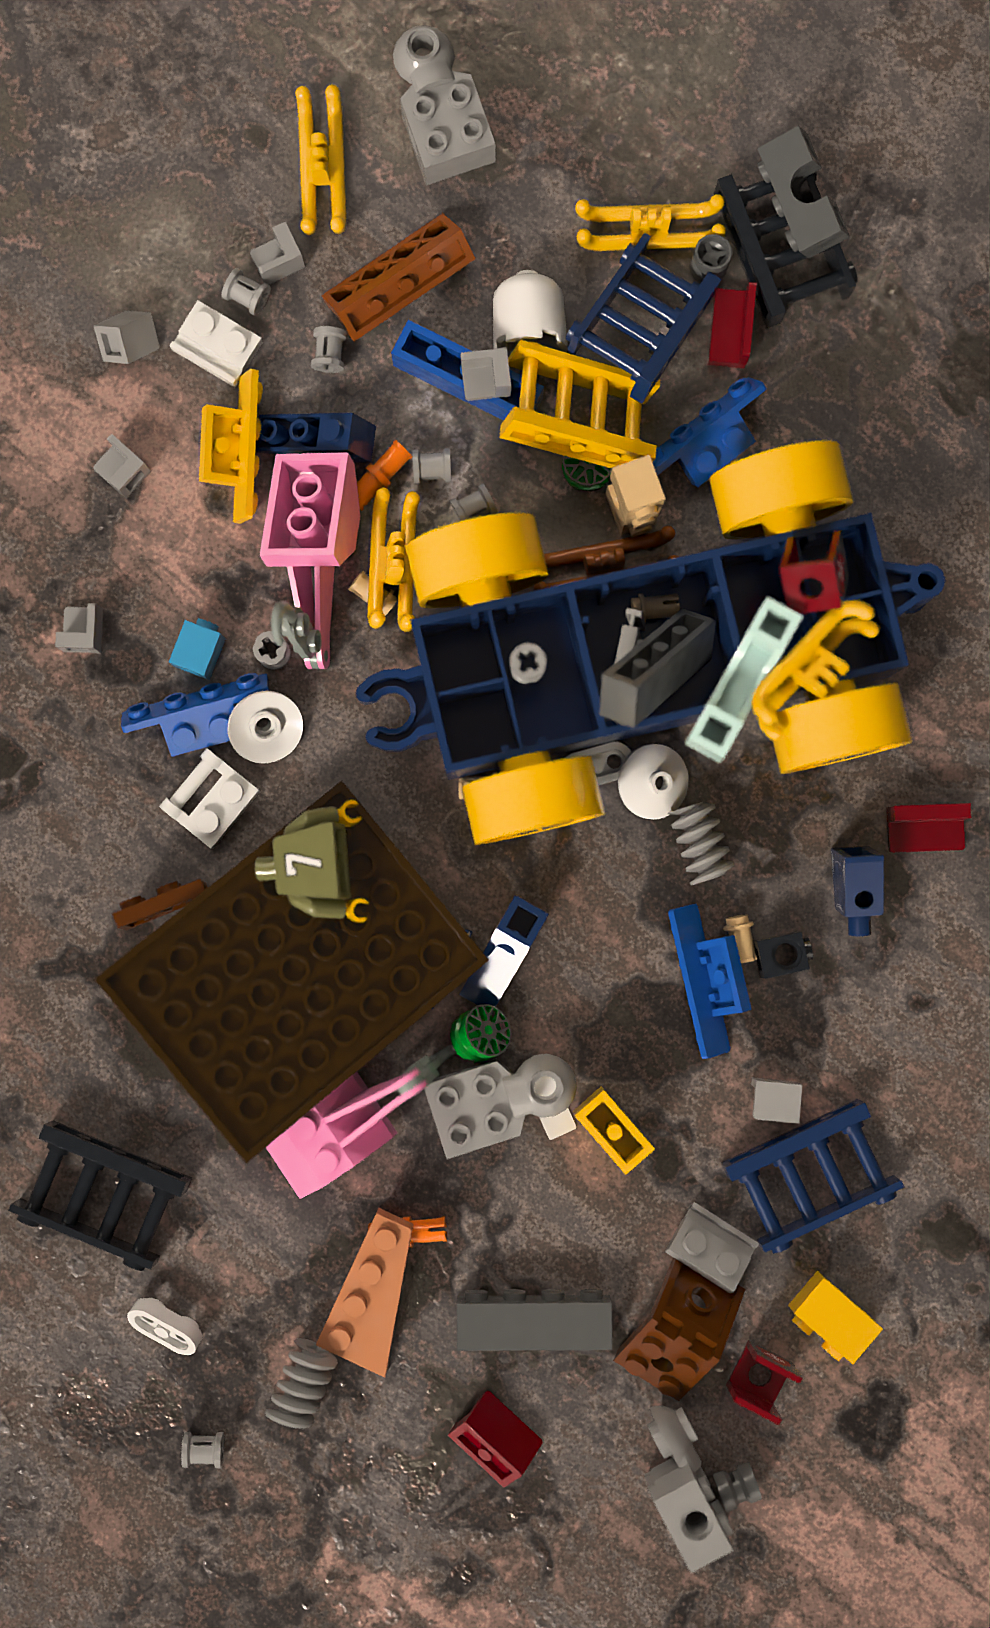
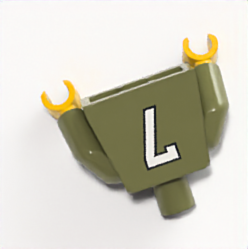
[255,800,369,922]

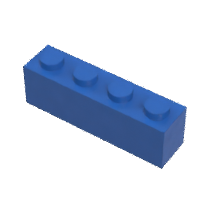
[391,320,544,420]

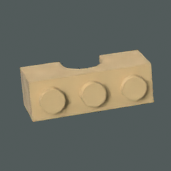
[605,455,665,537]

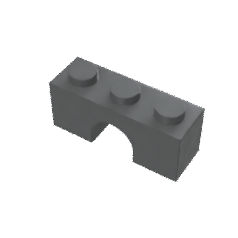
[757,125,850,258]

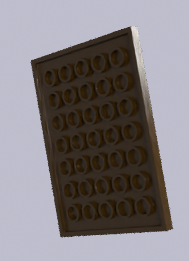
[94,780,489,1164]

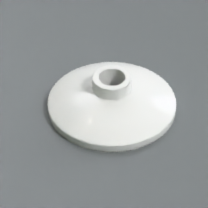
[228,691,303,763]
[618,744,689,819]

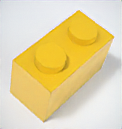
[573,1086,655,1175]
[788,1271,883,1364]

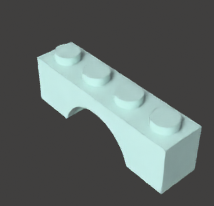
[685,597,803,763]

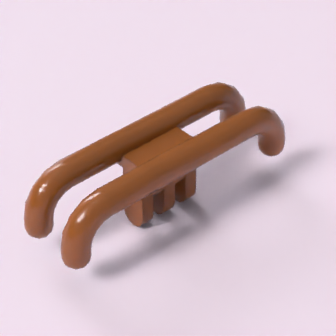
[533,526,679,591]

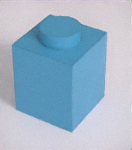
[169,618,226,680]

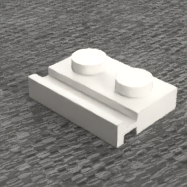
[170,300,263,387]

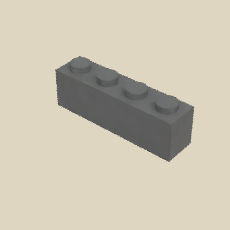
[600,608,716,728]
[457,1289,612,1351]

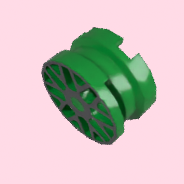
[561,455,612,492]
[450,1004,512,1063]

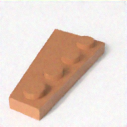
[316,1208,414,1377]

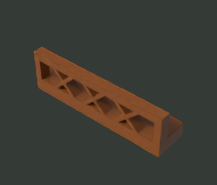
[321,213,476,342]

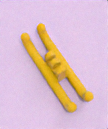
[295,84,346,235]
[575,194,726,251]
[367,488,420,632]
[751,600,879,740]

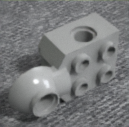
[393,25,496,186]
[424,1054,577,1159]
[644,1406,734,1573]

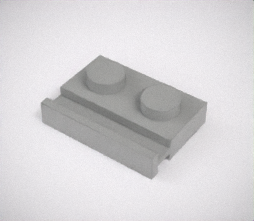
[615,608,646,663]
[665,1202,759,1293]

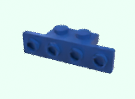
[652,377,767,487]
[121,673,270,757]
[668,904,752,1059]

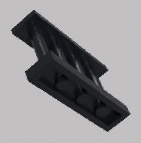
[714,172,857,329]
[8,1120,192,1271]

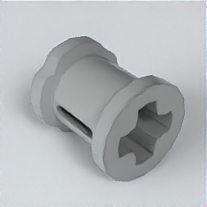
[221,268,271,316]
[311,326,347,373]
[412,448,452,484]
[450,484,498,522]
[253,631,291,670]
[510,643,546,684]
[181,1431,224,1468]

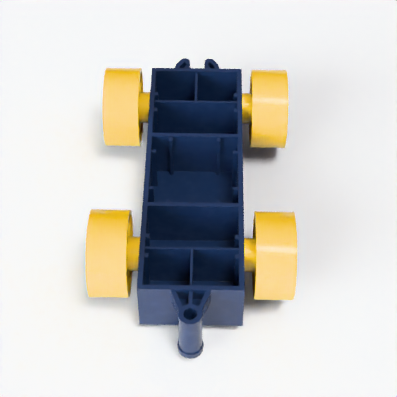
[356,441,945,845]

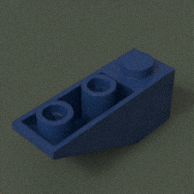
[255,413,376,463]
[459,895,549,1007]

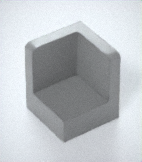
[250,221,305,285]
[93,311,159,364]
[461,347,511,401]
[93,434,151,499]
[55,603,103,653]
[751,1077,803,1123]

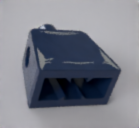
[831,846,884,936]

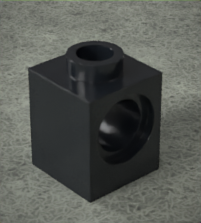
[753,931,813,979]

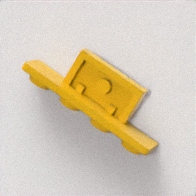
[199,369,263,524]

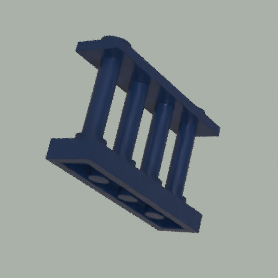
[565,233,721,404]
[721,1099,904,1254]

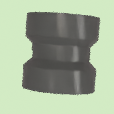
[690,234,732,283]
[713,1461,763,1513]

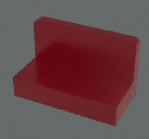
[708,282,757,369]
[886,803,971,853]
[448,1391,543,1487]

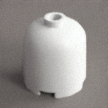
[493,270,568,357]

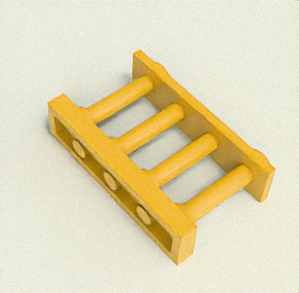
[499,340,661,468]

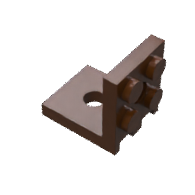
[112,878,208,930]
[613,1257,746,1401]

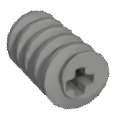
[668,802,734,885]
[265,1338,338,1428]

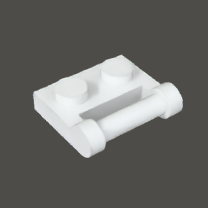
[159,748,260,849]

